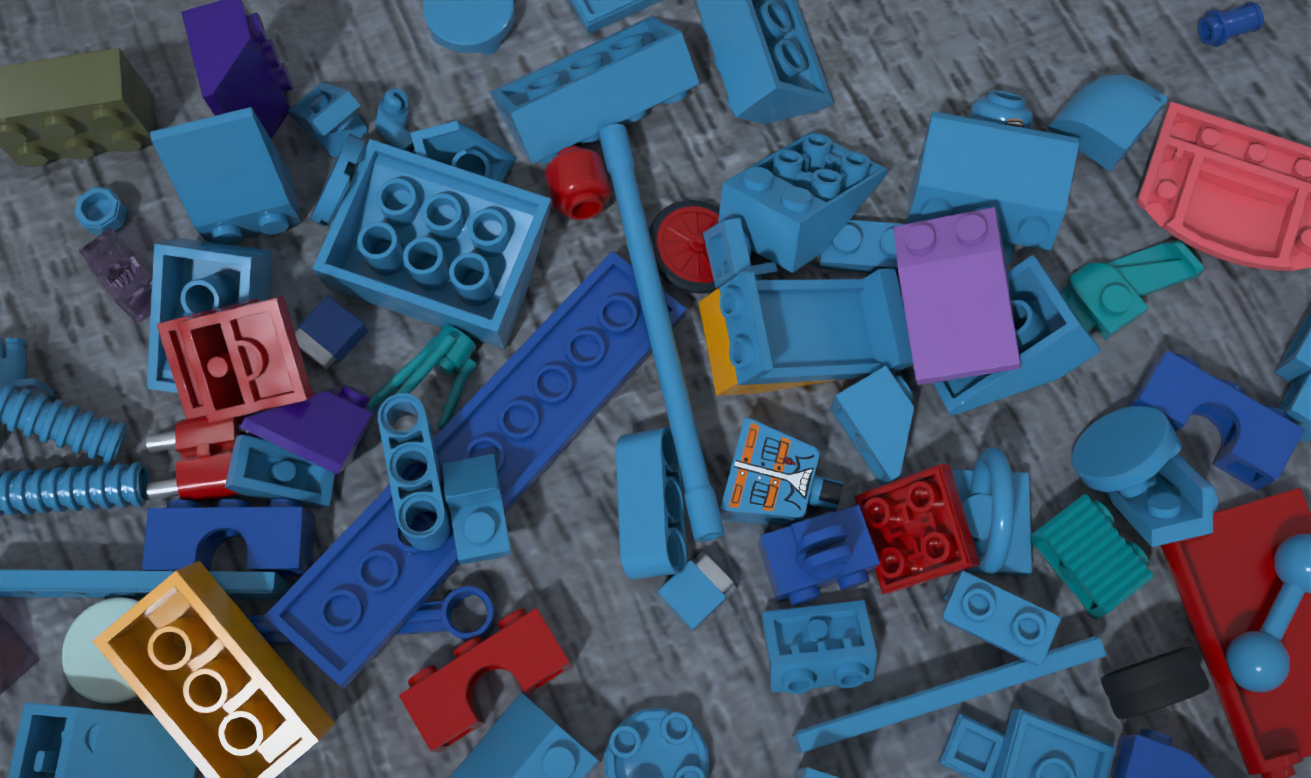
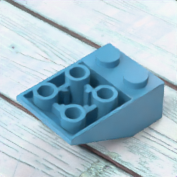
[718,132,888,273]
[8,702,198,778]

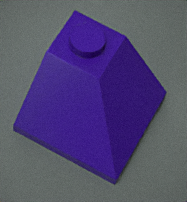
[240,384,379,475]

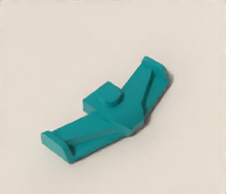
[1062,240,1204,341]

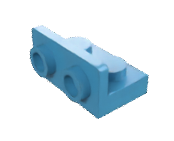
[1105,454,1218,547]
[941,570,1062,665]
[762,600,877,694]

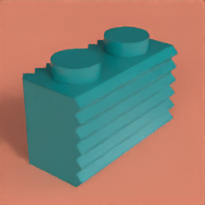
[1031,494,1154,619]

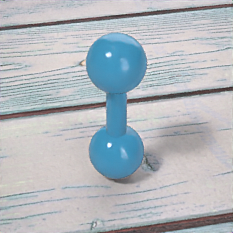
[1225,533,1311,692]

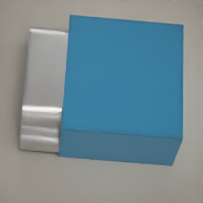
[657,552,737,632]

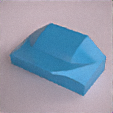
[225,432,335,508]

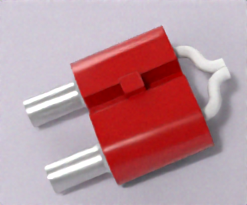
[146,415,248,502]

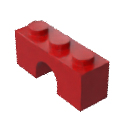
[399,608,573,753]

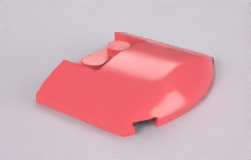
[1136,102,1311,271]

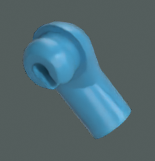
[375,88,416,154]

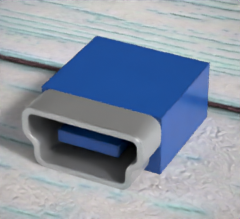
[295,295,368,370]

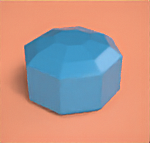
[74,187,128,236]

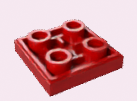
[854,464,980,594]

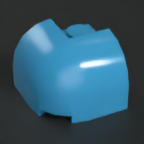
[1047,73,1169,172]

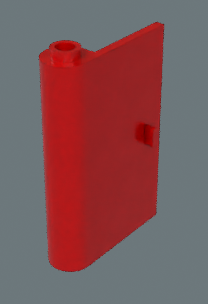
[1160,488,1311,778]

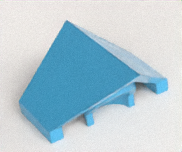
[410,121,517,182]

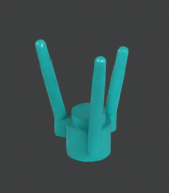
[369,324,477,430]

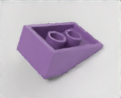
[894,207,1021,385]

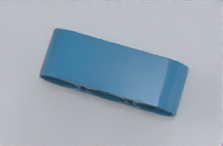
[378,393,451,551]
[616,427,687,579]

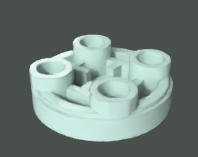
[62,597,141,704]

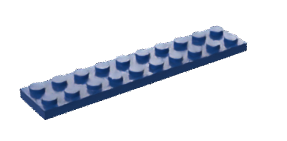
[264,251,686,689]

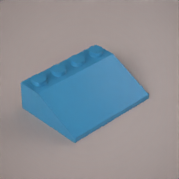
[312,139,552,349]

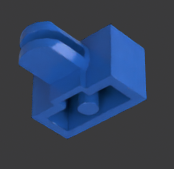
[757,505,880,606]

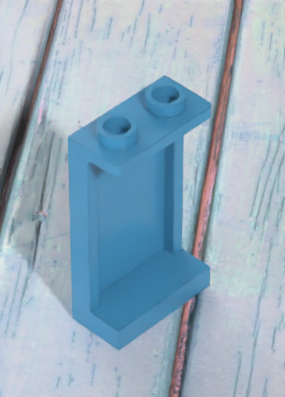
[719,269,913,385]

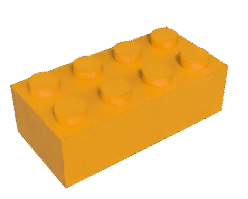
[92,561,335,778]

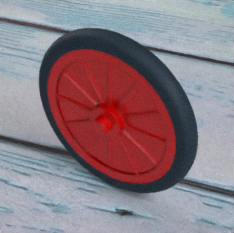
[649,200,720,294]

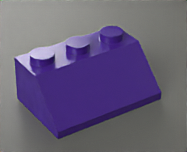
[181,0,293,139]

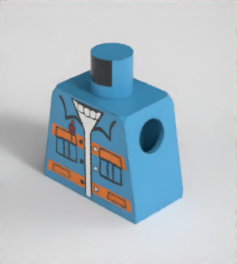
[720,417,843,527]

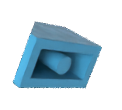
[830,366,914,486]

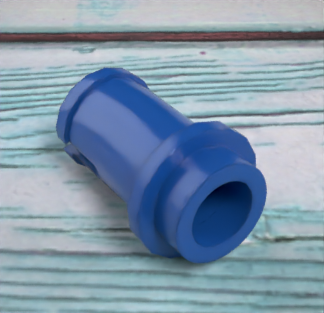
[1198,2,1264,47]

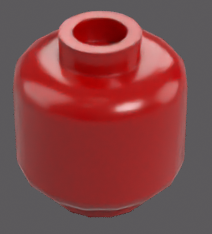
[544,146,612,220]

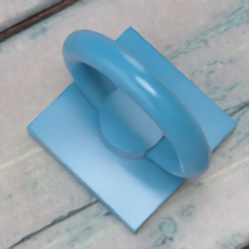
[928,447,1032,576]

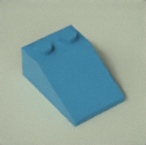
[150,107,302,245]
[147,238,273,393]
[933,255,1102,416]

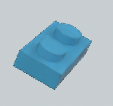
[819,220,905,275]

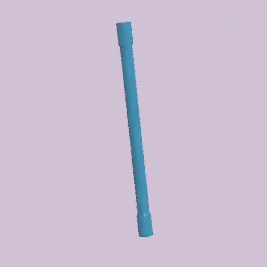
[599,124,725,542]

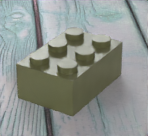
[0,48,156,167]

